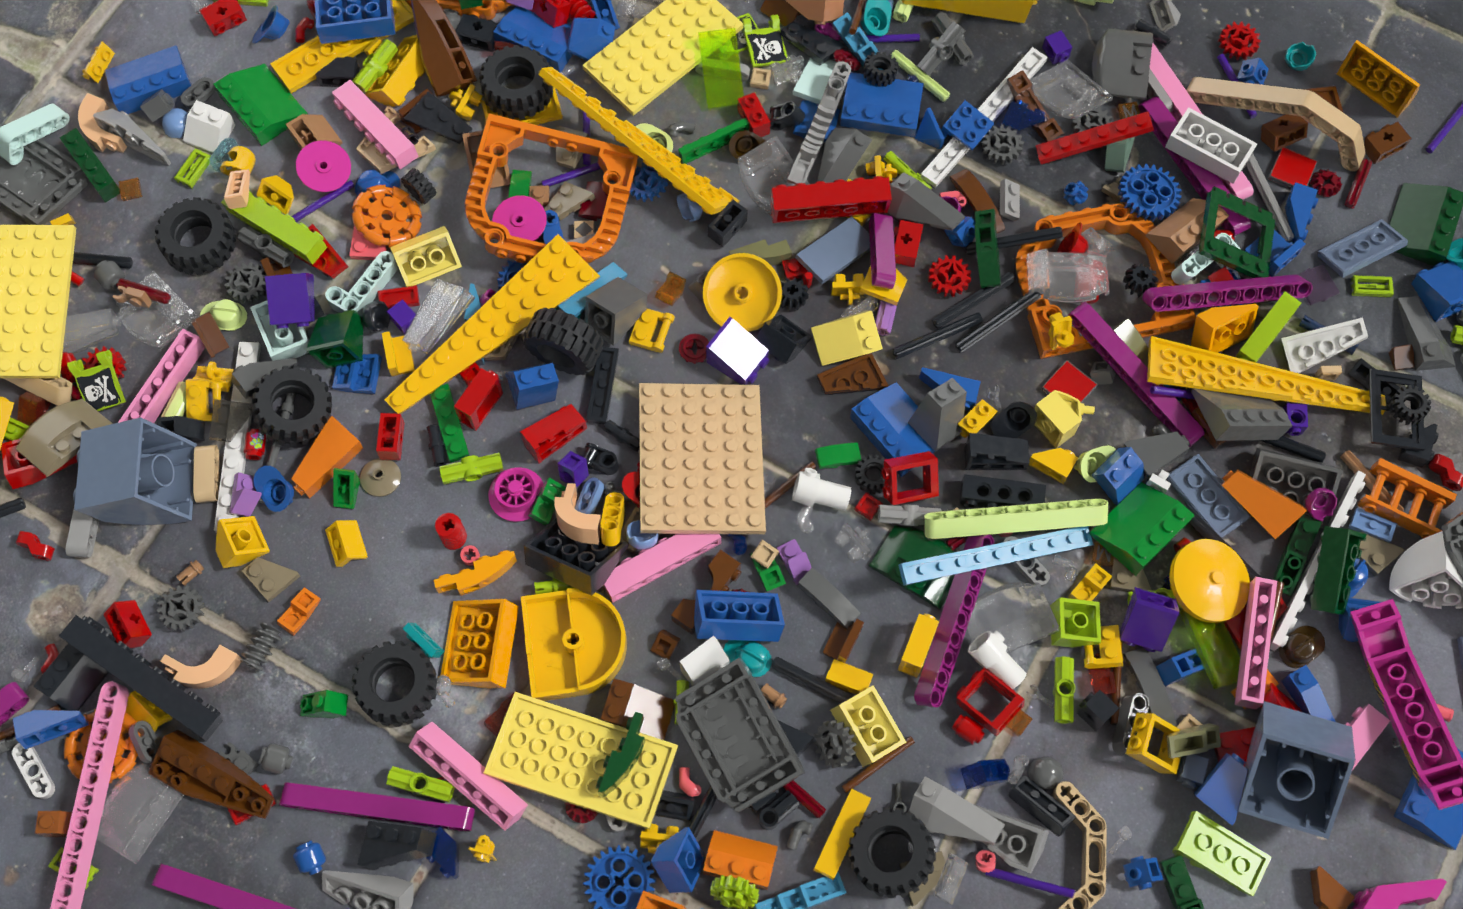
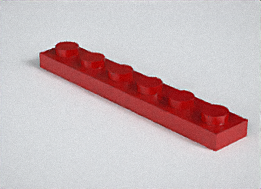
[1036,111,1154,165]

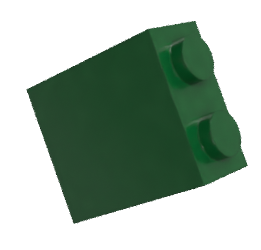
[307,310,363,368]

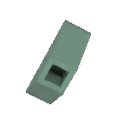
[1105,137,1135,173]

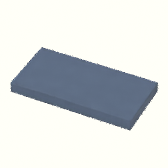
[795,217,870,284]
[1317,219,1408,278]
[1167,454,1251,538]

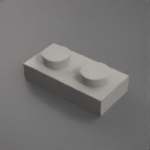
[1000,179,1020,221]

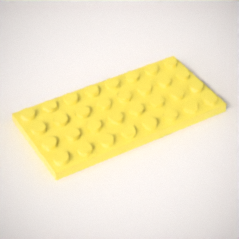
[583,0,743,116]
[0,225,76,378]
[484,692,678,830]

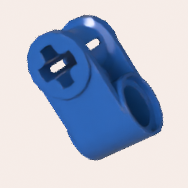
[542,210,564,244]

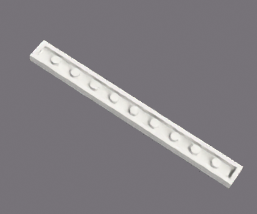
[921,47,1048,188]
[214,342,261,533]
[1270,470,1366,651]

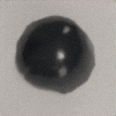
[362,301,390,332]

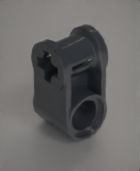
[769,101,805,130]
[582,443,619,475]

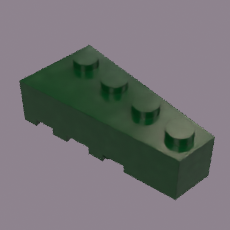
[1310,526,1367,615]

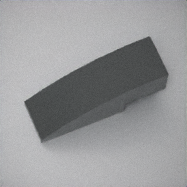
[798,567,861,629]

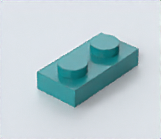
[403,622,445,658]

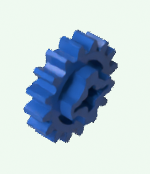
[630,162,668,202]

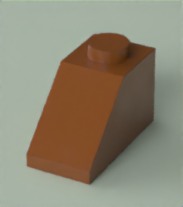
[35,811,87,837]
[1310,866,1355,909]

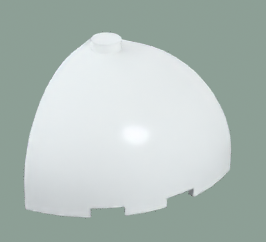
[1389,531,1463,609]

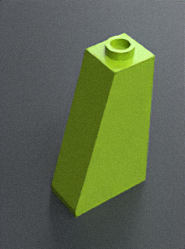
[1236,292,1301,363]

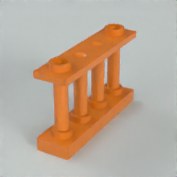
[1357,458,1457,539]

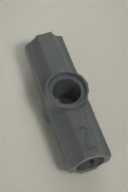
[931,12,974,65]
[917,21,965,76]
[238,226,294,268]

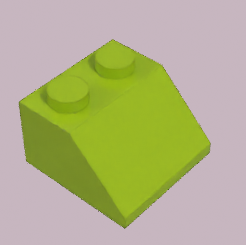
[1050,597,1101,648]

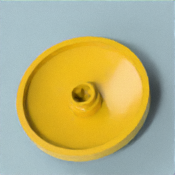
[703,253,782,332]
[1170,539,1250,623]

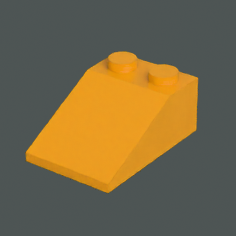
[1191,304,1258,353]

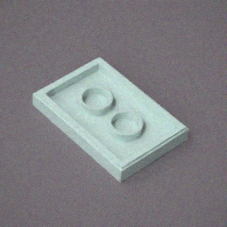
[792,58,837,104]

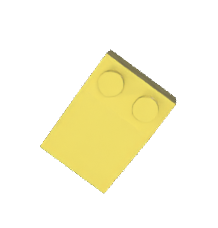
[811,310,883,366]

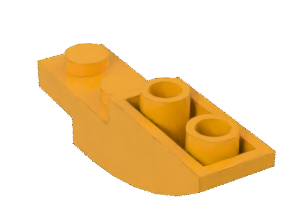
[434,550,517,596]

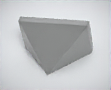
[1149,0,1181,32]

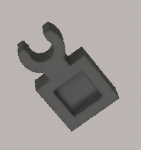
[219,742,259,775]

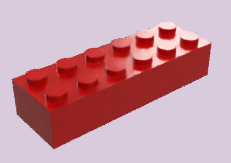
[770,176,892,223]

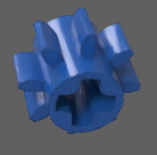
[1064,180,1088,206]

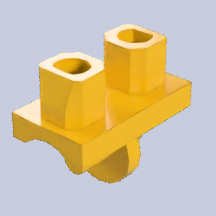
[449,84,483,121]
[866,155,897,183]
[831,273,867,305]
[1049,312,1074,350]
[193,361,234,392]
[640,824,679,854]

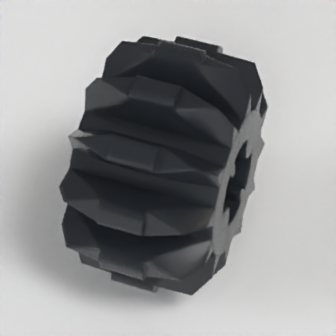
[1123,262,1158,298]
[781,277,809,311]

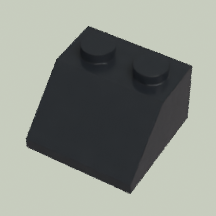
[756,314,813,364]

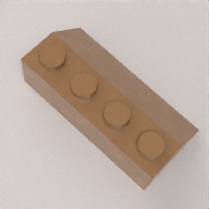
[1145,198,1229,264]

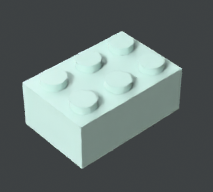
[250,300,309,361]

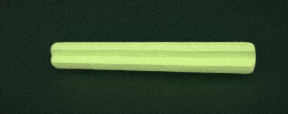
[891,50,950,102]

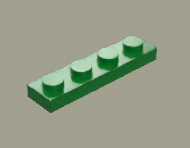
[678,118,749,164]
[430,383,470,463]

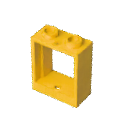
[898,614,939,678]
[1126,713,1181,774]

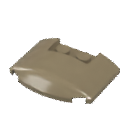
[16,399,112,477]

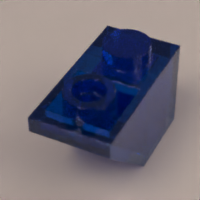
[1002,99,1048,130]
[960,759,1012,790]
[426,827,459,880]

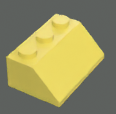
[390,226,462,287]
[830,685,906,767]

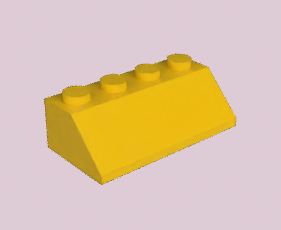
[365,35,425,107]

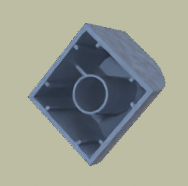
[73,417,197,525]
[1238,701,1356,839]

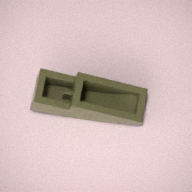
[729,239,792,266]
[1113,319,1148,368]
[1166,723,1221,758]

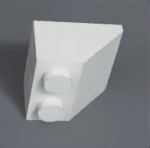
[183,100,236,155]
[680,636,730,686]

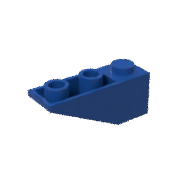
[1285,182,1318,243]

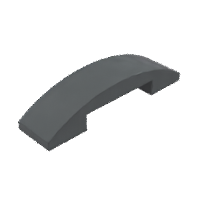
[1123,647,1177,734]

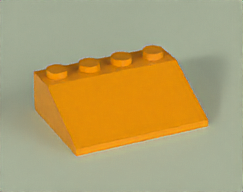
[1337,40,1420,118]
[439,599,519,688]

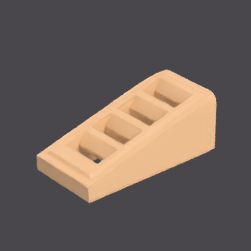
[224,169,250,209]

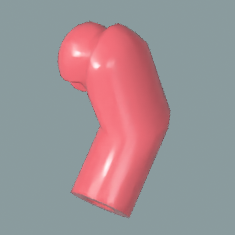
[939,191,967,208]
[679,767,701,797]

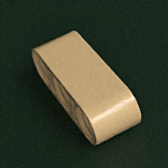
[193,445,219,503]

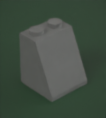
[585,277,647,346]
[908,378,967,451]

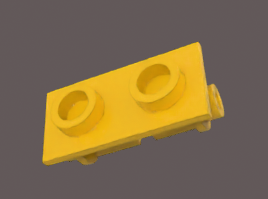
[82,41,115,83]
[957,399,998,438]
[469,835,497,863]

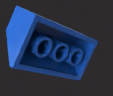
[694,590,785,642]

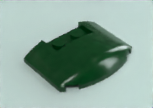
[869,526,955,610]

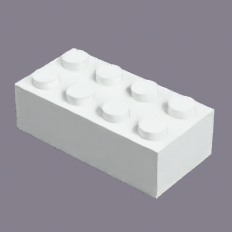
[1165,107,1257,184]

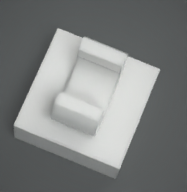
[1146,470,1171,494]

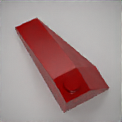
[1,438,77,489]

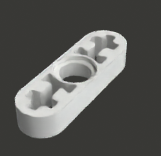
[12,743,55,799]

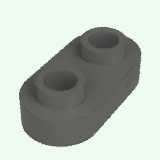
[181,77,216,109]
[129,721,160,764]

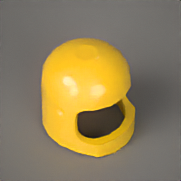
[220,146,256,180]

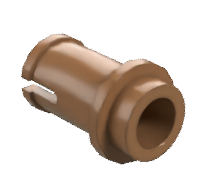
[176,560,204,586]
[761,683,787,709]

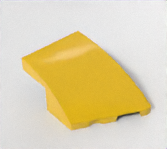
[860,266,907,306]

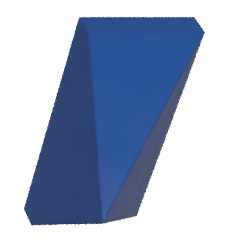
[915,107,945,149]

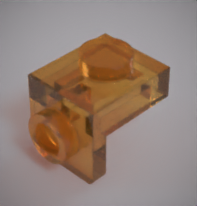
[655,272,686,306]

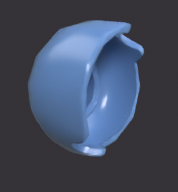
[162,108,188,138]
[677,193,702,222]
[626,520,658,550]

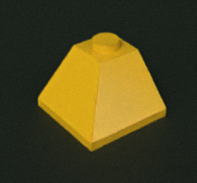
[215,516,270,568]

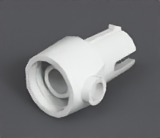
[792,468,851,511]
[968,631,1026,689]

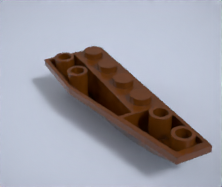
[411,0,478,97]
[148,730,275,819]

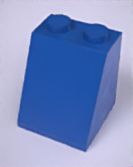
[1411,261,1463,322]
[506,363,559,410]
[1194,753,1248,825]

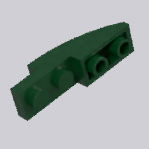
[975,209,1001,288]
[1273,514,1322,596]
[596,712,645,798]
[1159,854,1205,909]

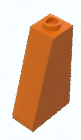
[291,416,364,499]
[1222,469,1307,539]

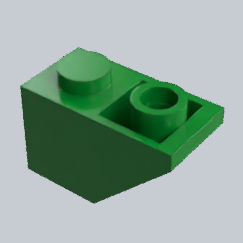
[300,690,348,718]

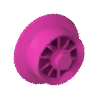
[296,140,351,192]
[492,196,547,241]
[488,467,544,522]

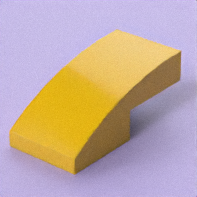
[1068,563,1112,601]

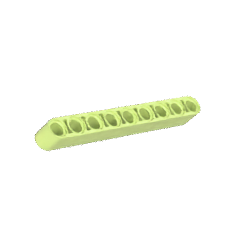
[924,499,1108,539]

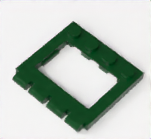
[1199,186,1275,278]

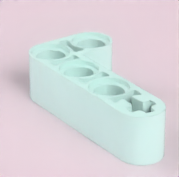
[0,104,70,165]
[1171,233,1240,285]
[325,251,398,316]

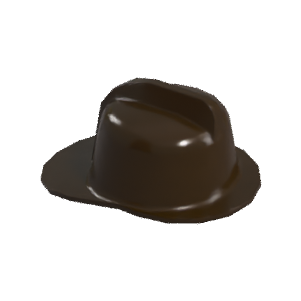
[729,130,772,167]
[1279,626,1325,668]

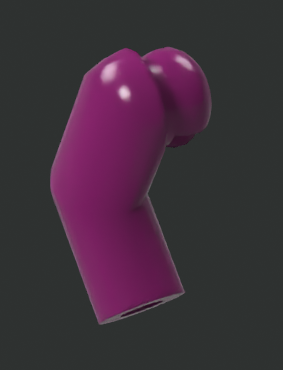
[814,23,841,41]

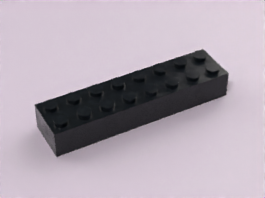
[59,615,223,741]

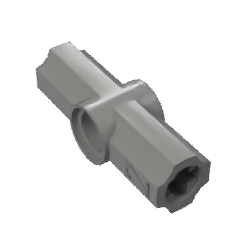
[877,505,941,526]

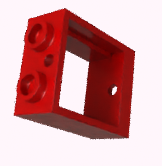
[454,368,503,431]
[882,451,939,505]
[956,668,1025,737]

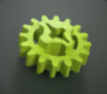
[710,875,759,909]

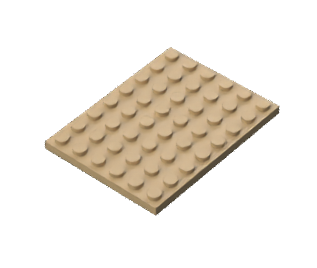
[639,383,766,534]

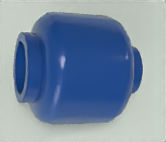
[293,840,326,875]

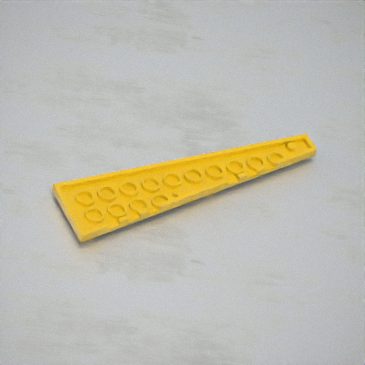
[538,67,740,215]
[384,234,600,414]
[1147,336,1386,415]

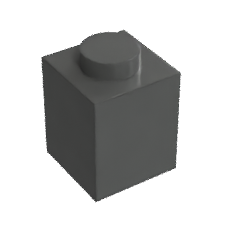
[140,89,174,122]

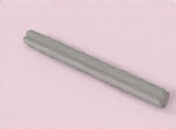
[1246,153,1294,242]

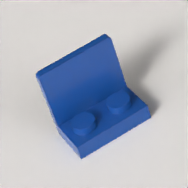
[941,100,994,150]
[1245,230,1305,277]

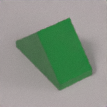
[333,468,360,509]

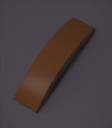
[1007,70,1064,142]
[950,169,1005,234]

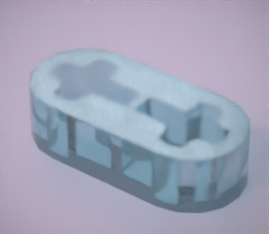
[210,138,238,172]

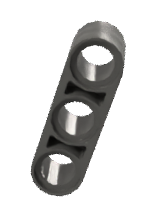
[1112,693,1149,755]

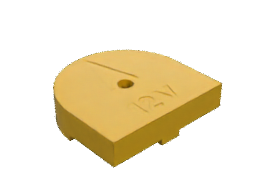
[521,588,627,701]

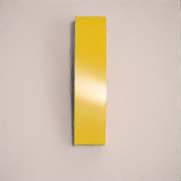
[814,788,871,880]

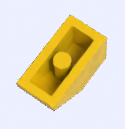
[256,175,294,214]
[1029,448,1078,484]

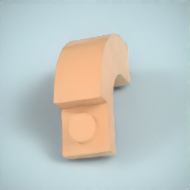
[78,93,127,153]
[555,483,601,544]
[160,645,242,689]

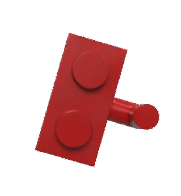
[782,258,813,288]

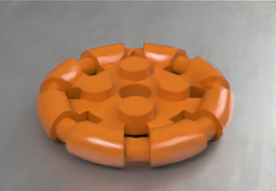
[352,185,422,248]
[63,709,140,784]

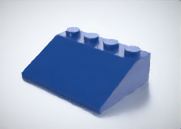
[315,0,396,44]
[493,6,573,73]
[105,45,192,114]
[840,72,924,138]
[850,382,936,477]
[1393,748,1463,850]

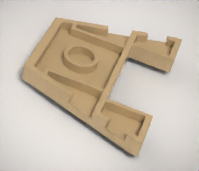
[356,105,436,174]

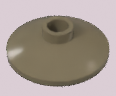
[360,458,401,497]

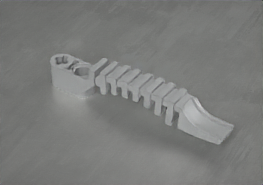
[787,61,851,184]

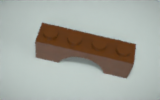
[671,549,742,634]

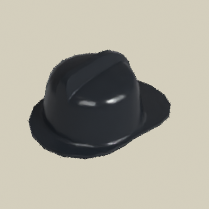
[991,401,1037,438]

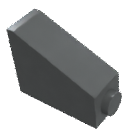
[1124,432,1190,480]

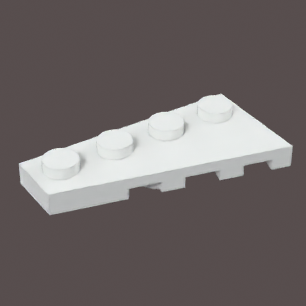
[1281,317,1368,373]

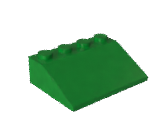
[213,64,308,146]
[1089,482,1195,576]

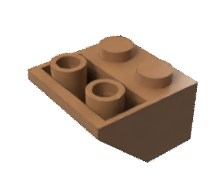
[286,114,343,150]

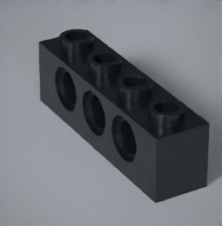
[959,474,1046,508]

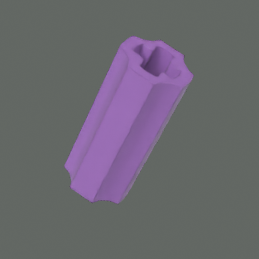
[875,300,897,336]

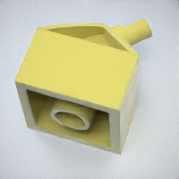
[1034,390,1095,449]

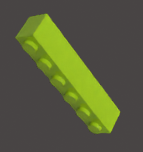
[221,191,327,265]

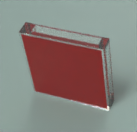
[1268,147,1318,189]
[1041,360,1098,403]

